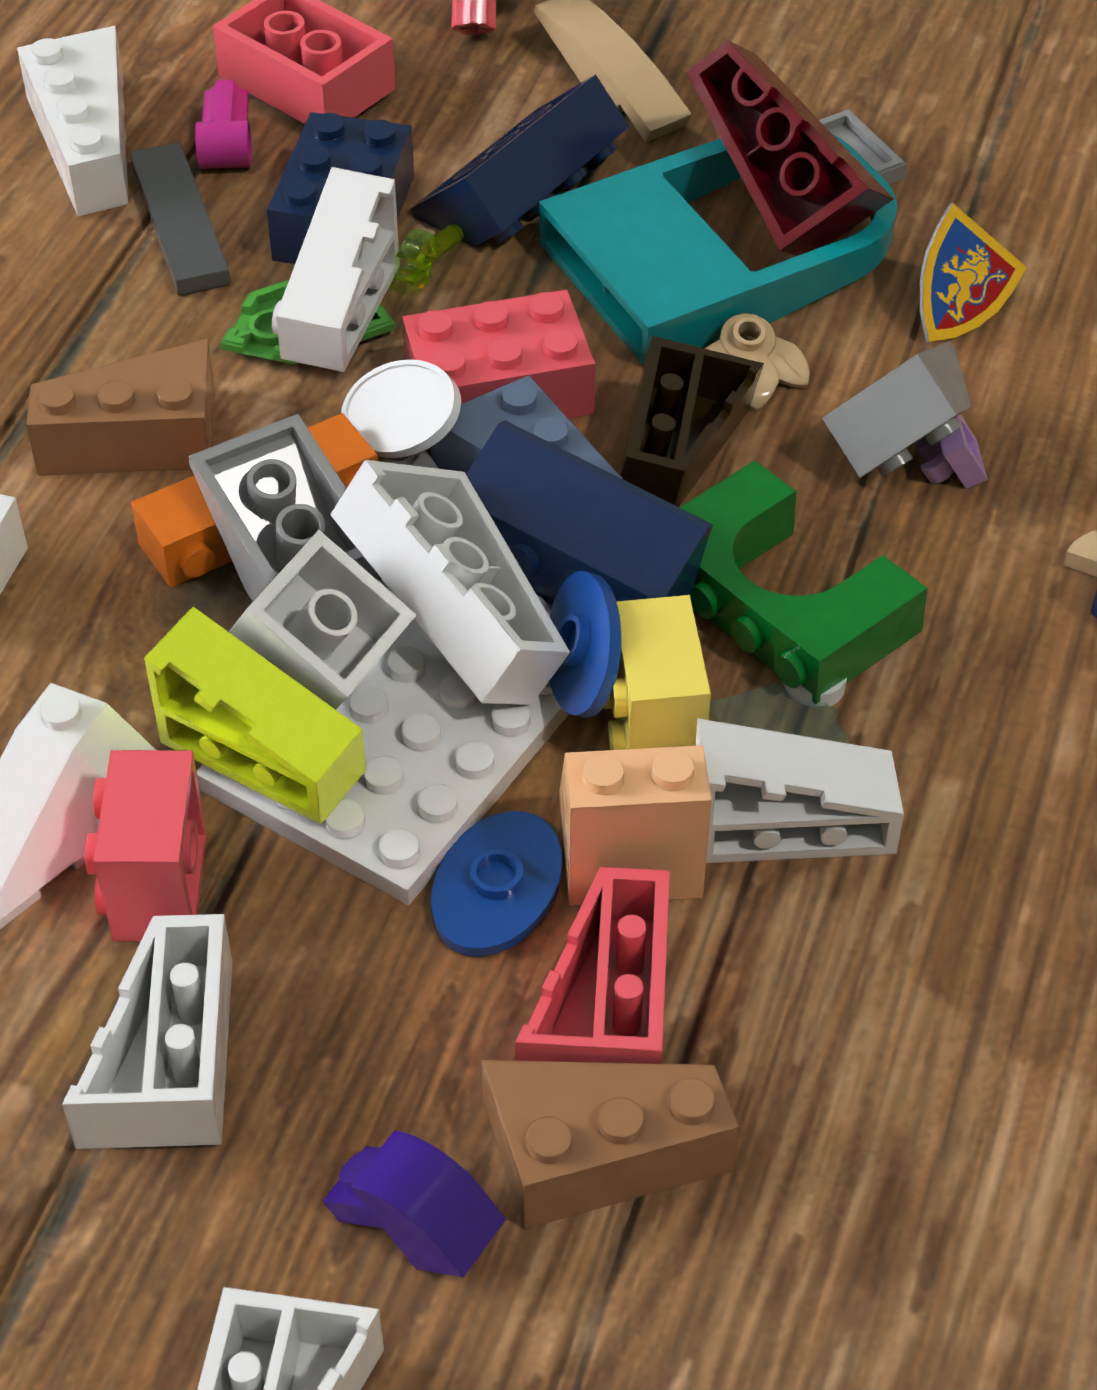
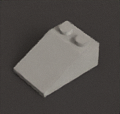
[189,414,382,602]

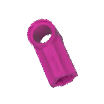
[195,80,252,169]

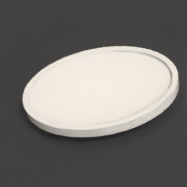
[341,360,461,458]

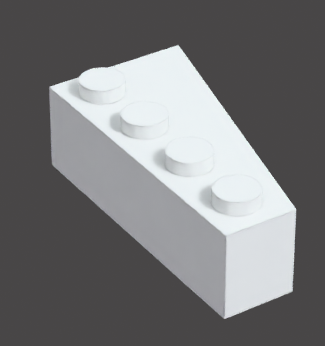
[17,26,128,217]
[330,460,570,705]

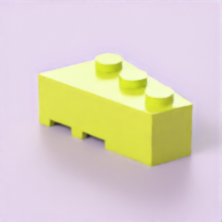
[144,606,366,824]

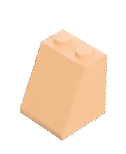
[559,745,711,905]

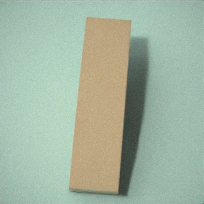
[533,0,692,143]

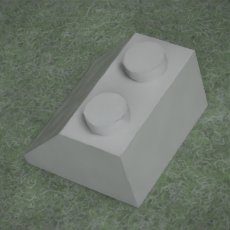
[822,341,972,477]

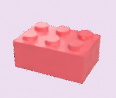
[213,0,396,124]
[402,289,595,419]

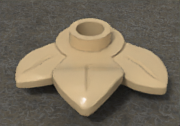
[705,313,810,412]

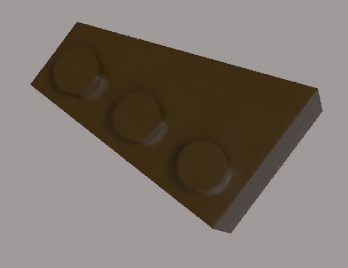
[619,336,764,507]

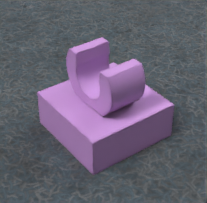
[915,414,988,489]

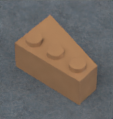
[481,1060,739,1229]

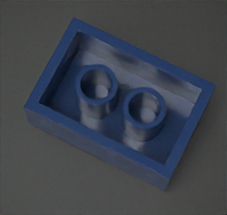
[267,112,414,264]

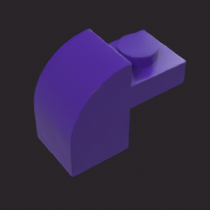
[322,1130,506,1278]

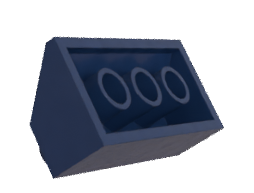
[410,74,630,247]
[466,420,713,606]

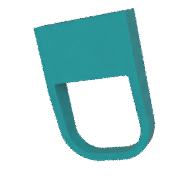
[539,135,897,367]

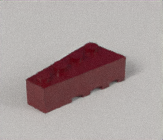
[686,40,894,256]

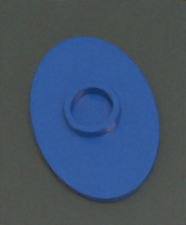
[549,571,621,718]
[431,811,562,956]

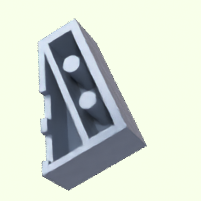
[430,375,622,479]

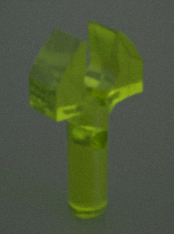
[395,224,463,289]

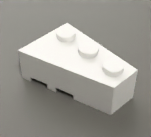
[695,718,904,863]
[62,914,233,1149]
[197,1287,384,1390]

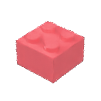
[85,750,207,941]

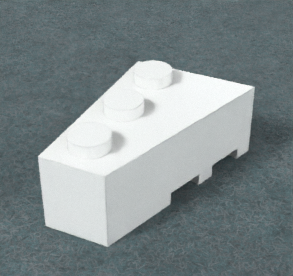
[272,167,400,372]

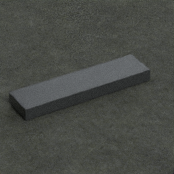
[130,142,231,295]

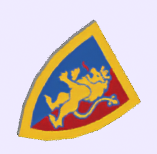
[920,203,1027,342]

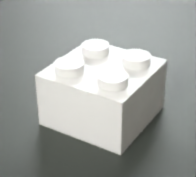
[229,530,417,710]

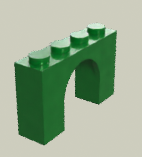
[679,461,928,704]

